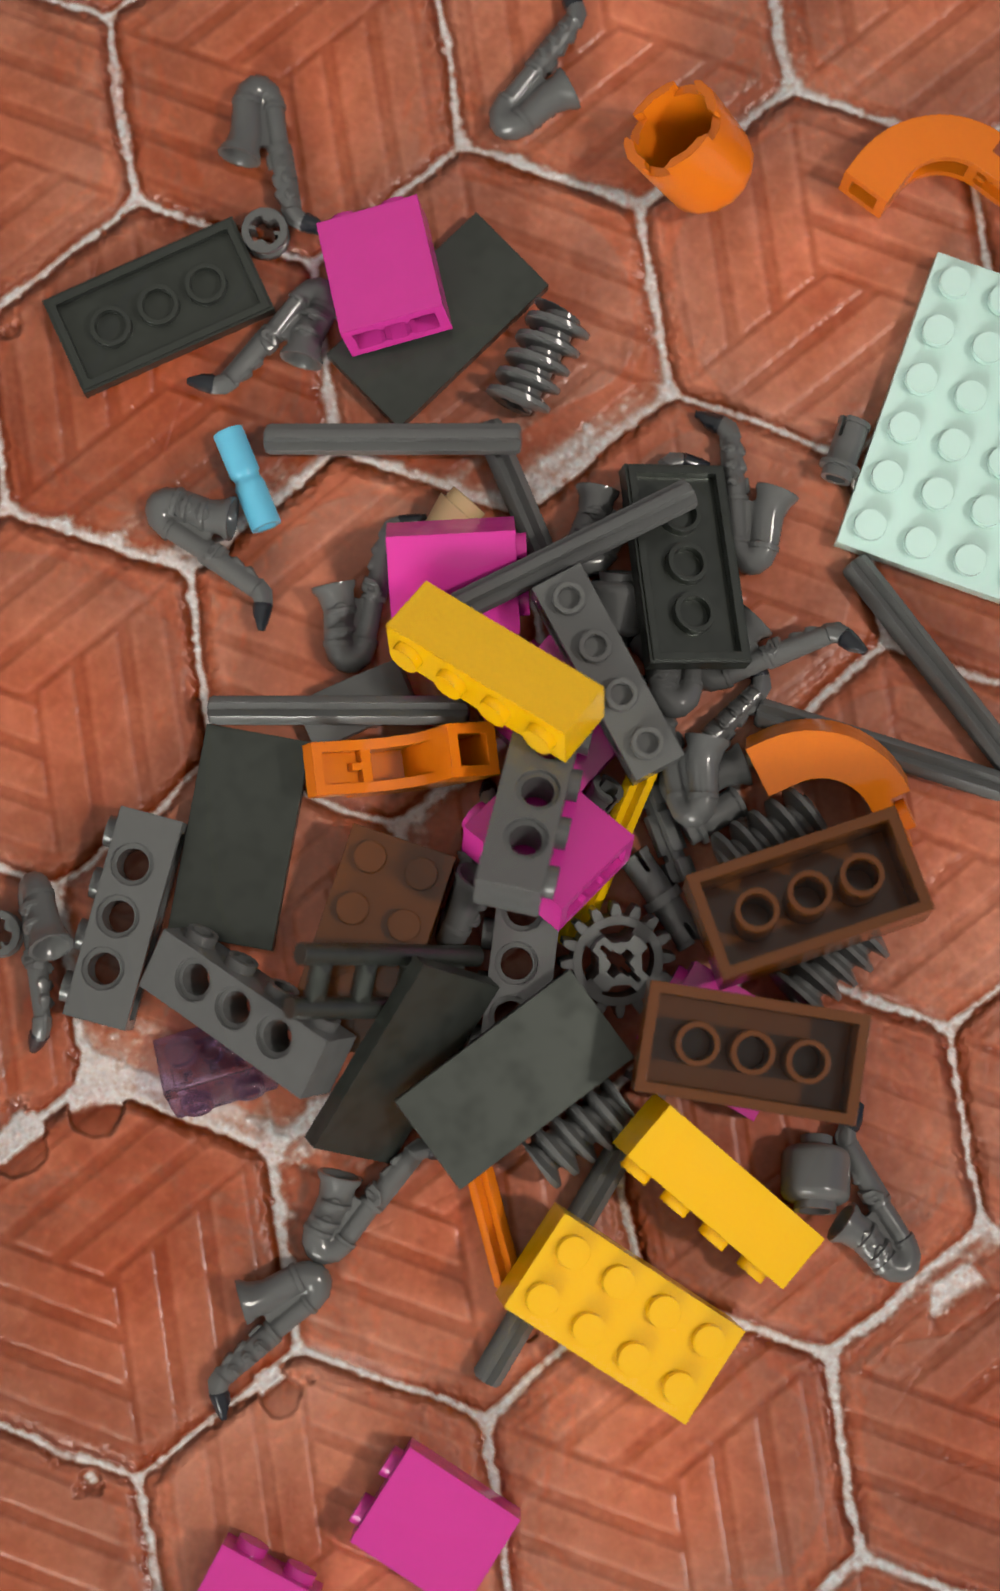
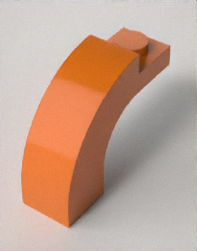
[838,114,1000,219]
[745,718,917,847]
[302,721,500,799]

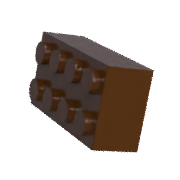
[682,806,935,991]
[287,823,457,1053]
[630,980,872,1126]

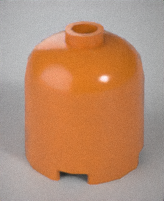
[623,80,754,214]

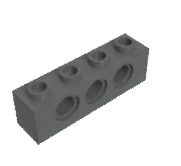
[531,563,685,786]
[473,729,594,917]
[59,806,187,1031]
[469,908,559,1043]
[139,923,357,1099]

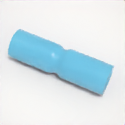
[213,425,281,534]

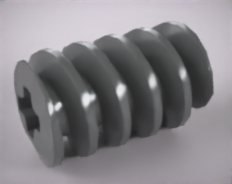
[486,297,590,417]
[710,787,828,864]
[768,936,890,1007]
[522,1077,635,1189]

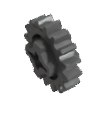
[557,900,676,1019]

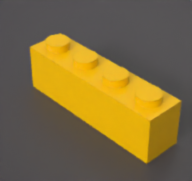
[386,581,604,763]
[612,1094,825,1289]

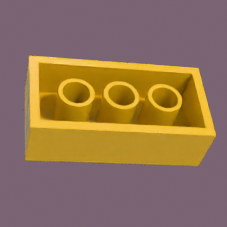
[495,1202,746,1425]

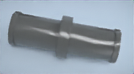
[621,845,700,952]

